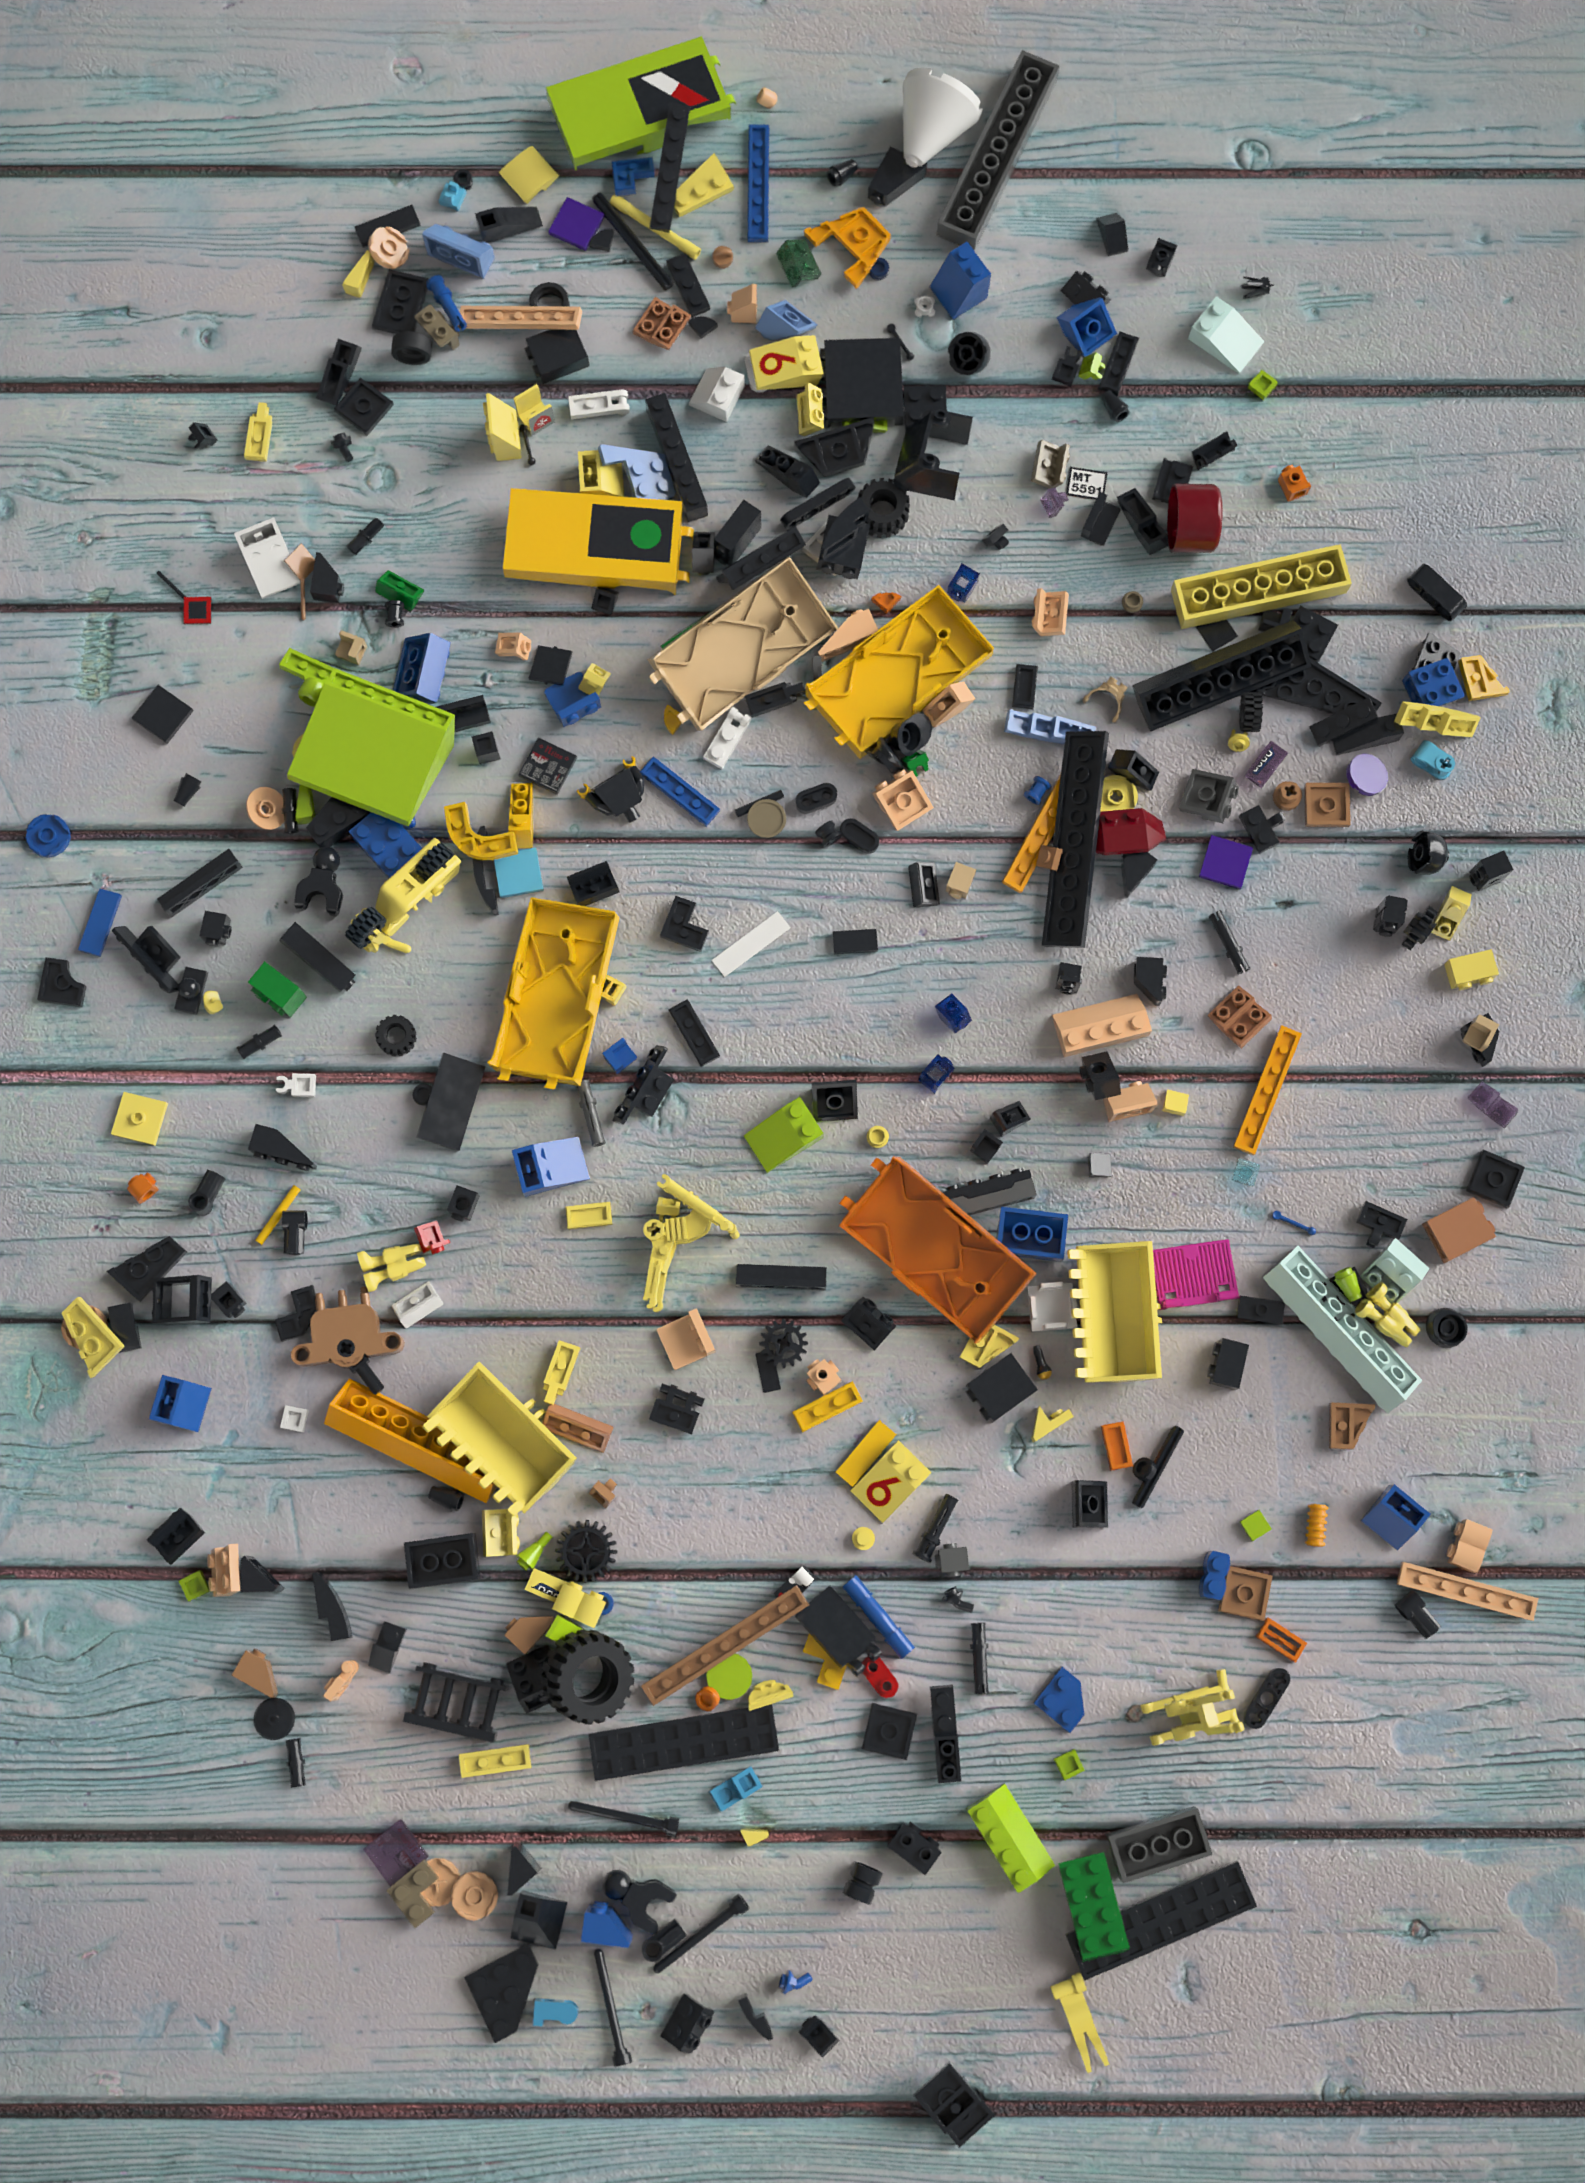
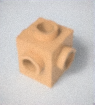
[806,1359,841,1396]

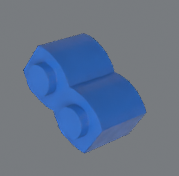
[1199,1551,1230,1600]

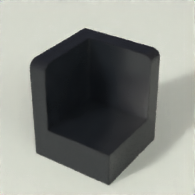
[1258,608,1293,632]
[472,731,501,764]
[970,1129,1003,1164]

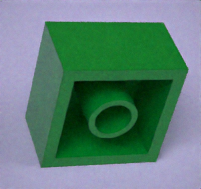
[248,961,307,1018]

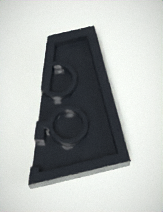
[106,1236,187,1302]

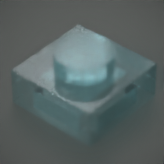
[1232,1158,1260,1187]

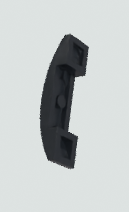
[473,826,499,916]

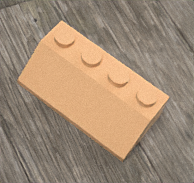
[1052,994,1152,1057]

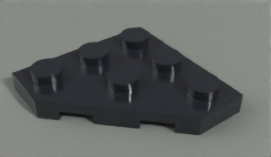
[464,1943,539,2043]

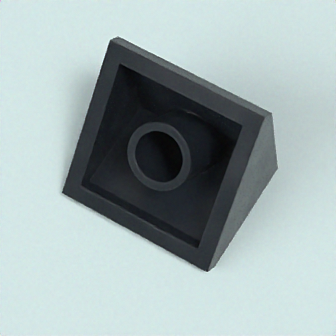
[811,1080,858,1122]
[1071,1480,1108,1528]
[240,1556,285,1593]
[507,1842,542,1896]

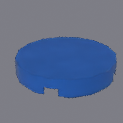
[26,814,71,858]

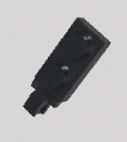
[744,682,806,718]

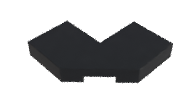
[275,1285,316,1342]

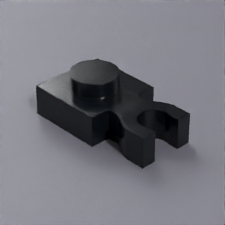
[1052,346,1082,387]

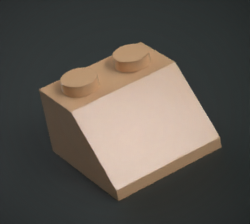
[1103,1081,1158,1122]

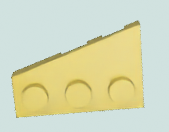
[674,153,734,218]
[62,1297,125,1378]

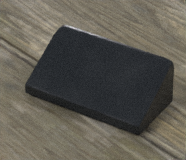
[908,862,940,908]

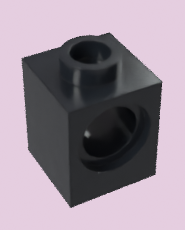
[447,1185,480,1222]

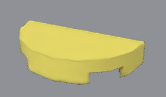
[748,1680,793,1711]

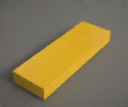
[792,1381,863,1433]
[835,1420,897,1487]

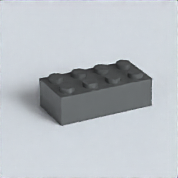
[1105,1806,1213,1883]

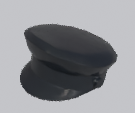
[865,737,903,774]
[1426,1308,1468,1348]

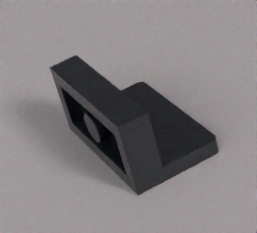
[1080,492,1121,546]

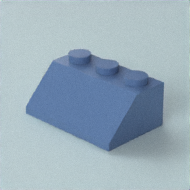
[422,224,495,279]

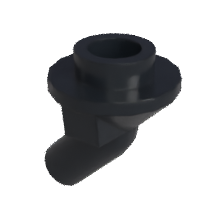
[330,432,353,462]
[942,1586,974,1613]

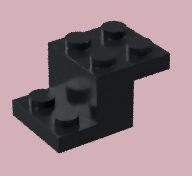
[913,2062,995,2148]

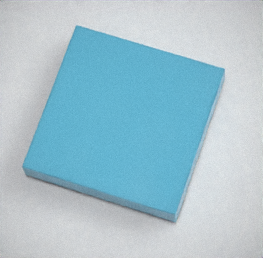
[494,847,544,898]

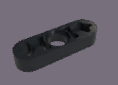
[1243,1668,1291,1729]

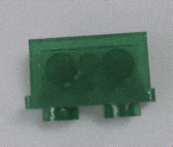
[776,239,822,288]

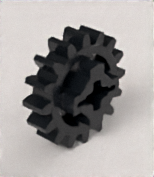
[1401,906,1438,950]
[759,1319,808,1369]

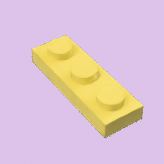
[459,1744,532,1778]

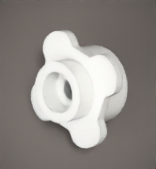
[914,296,935,317]

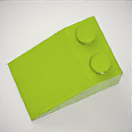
[743,1097,824,1173]

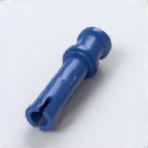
[426,275,467,332]

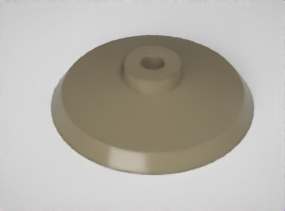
[747,799,786,838]

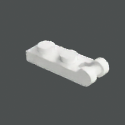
[568,390,630,419]
[703,707,752,769]

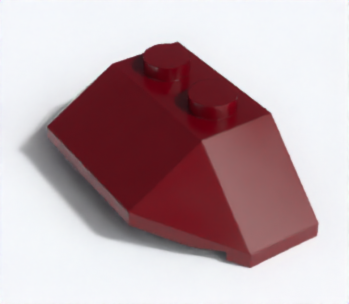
[1096,808,1166,855]

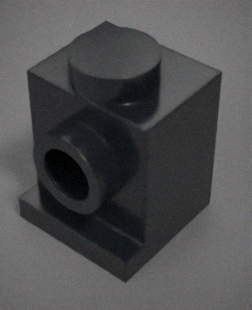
[1146,238,1178,277]
[211,1281,247,1318]

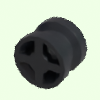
[815,820,842,847]

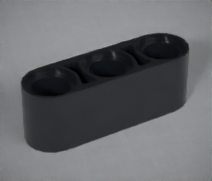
[1407,564,1467,622]

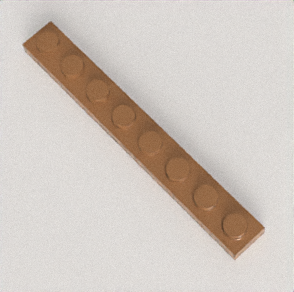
[641,1585,809,1706]

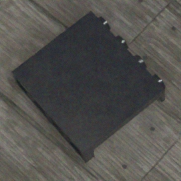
[820,337,904,428]

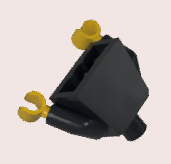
[577,756,644,823]

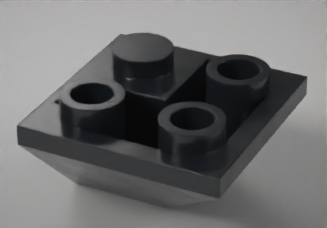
[510,1890,568,1950]

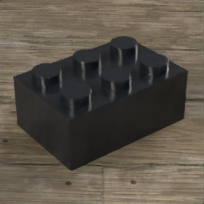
[404,1533,481,1589]

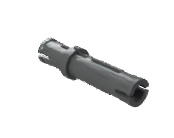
[577,1080,606,1147]

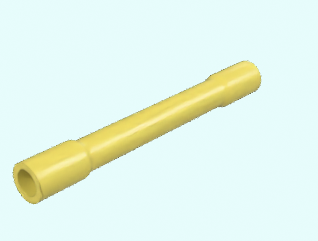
[609,194,701,260]

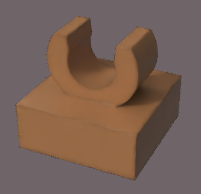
[589,1478,617,1509]

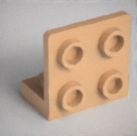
[657,1308,716,1370]

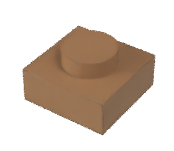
[1036,845,1062,871]

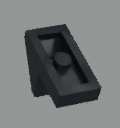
[368,1621,407,1673]

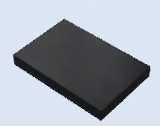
[372,269,429,334]

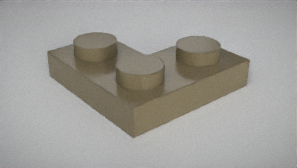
[386,1859,439,1928]

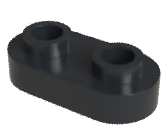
[795,783,837,814]

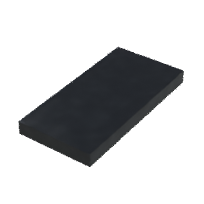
[416,1053,486,1151]

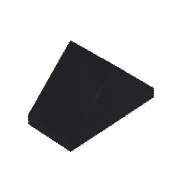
[1096,213,1128,256]
[990,1101,1031,1137]

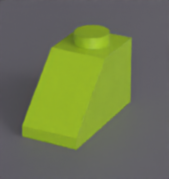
[546,1615,584,1642]

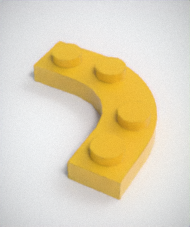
[444,802,518,860]

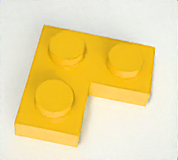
[803,1633,847,1690]

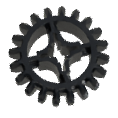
[555,1520,618,1583]

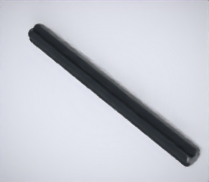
[592,192,673,291]

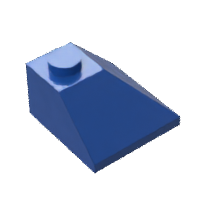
[1056,297,1117,357]

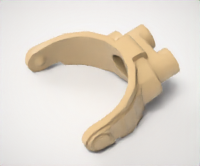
[1083,676,1128,723]

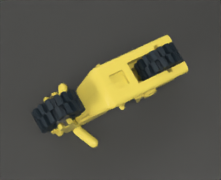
[345,838,461,953]

